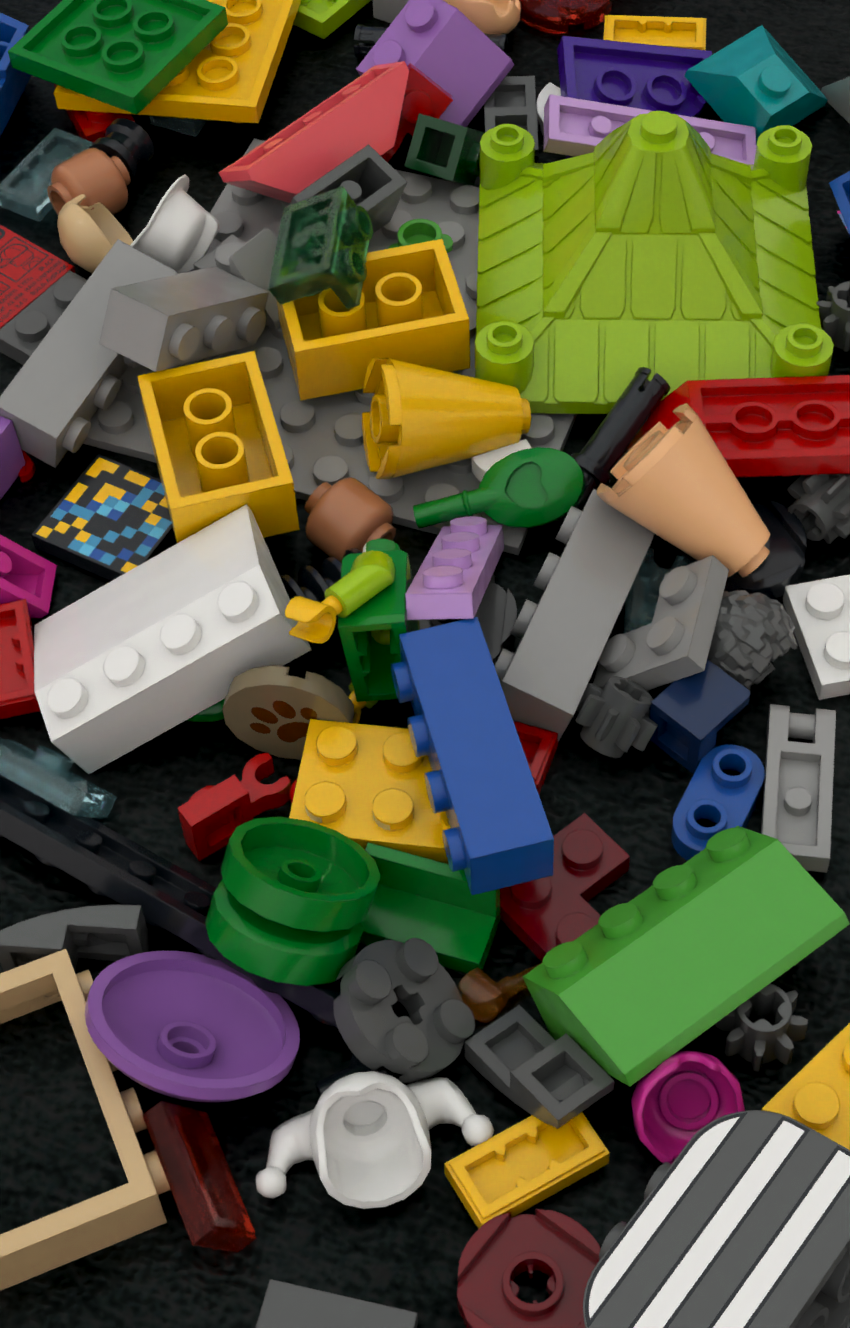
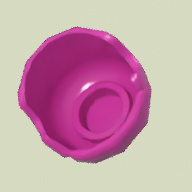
[631,1051,745,1164]

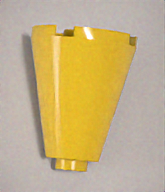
[362,358,531,479]

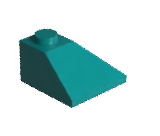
[685,25,828,145]

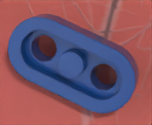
[671,745,765,861]

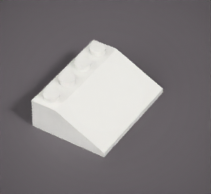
[34,504,311,774]

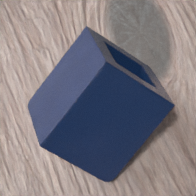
[649,659,750,774]

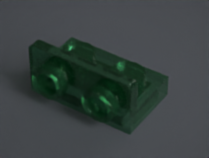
[268,186,373,309]

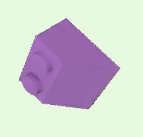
[356,0,514,127]

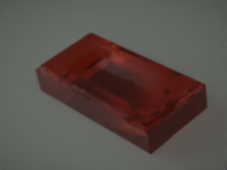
[142,1101,256,1252]

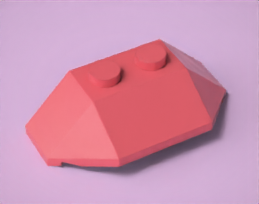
[218,61,409,203]

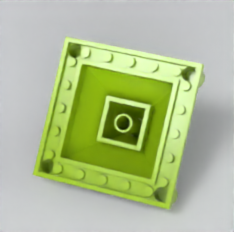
[475,110,834,414]

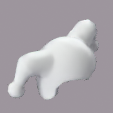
[256,1071,494,1209]

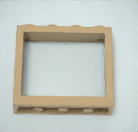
[0,949,172,1291]

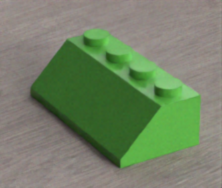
[523,826,850,1087]

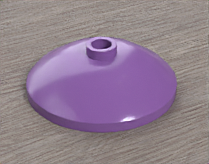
[85,950,300,1102]

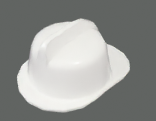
[130,174,219,274]

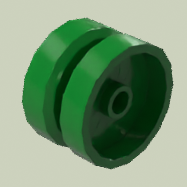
[205,817,381,986]

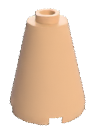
[597,403,770,577]

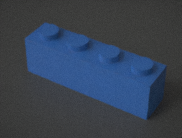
[391,617,554,896]

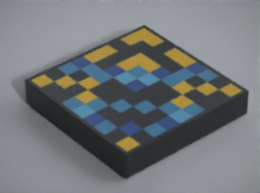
[31,454,176,581]

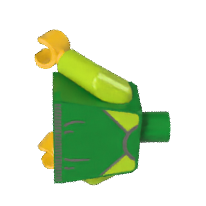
[285,538,420,724]

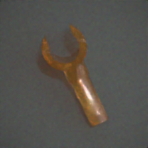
[458,962,543,1023]

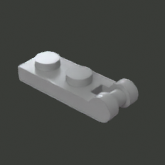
[761,704,836,873]

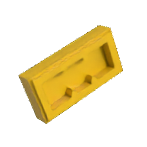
[603,15,707,50]
[444,1112,610,1229]

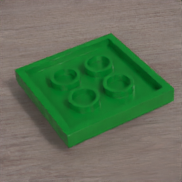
[8,0,228,115]

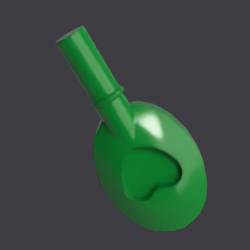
[413,447,585,529]

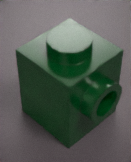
[404,113,485,186]

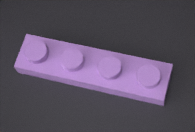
[544,94,756,164]
[405,516,504,620]

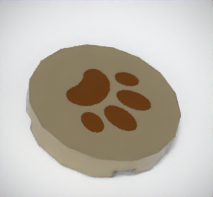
[222,665,355,760]

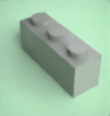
[99,266,269,372]

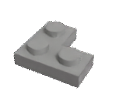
[593,555,729,691]

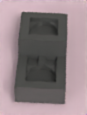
[484,76,539,156]
[0,905,150,974]
[464,1005,615,1129]

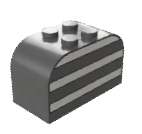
[583,1110,850,1328]

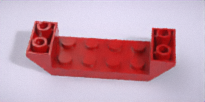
[626,375,850,477]

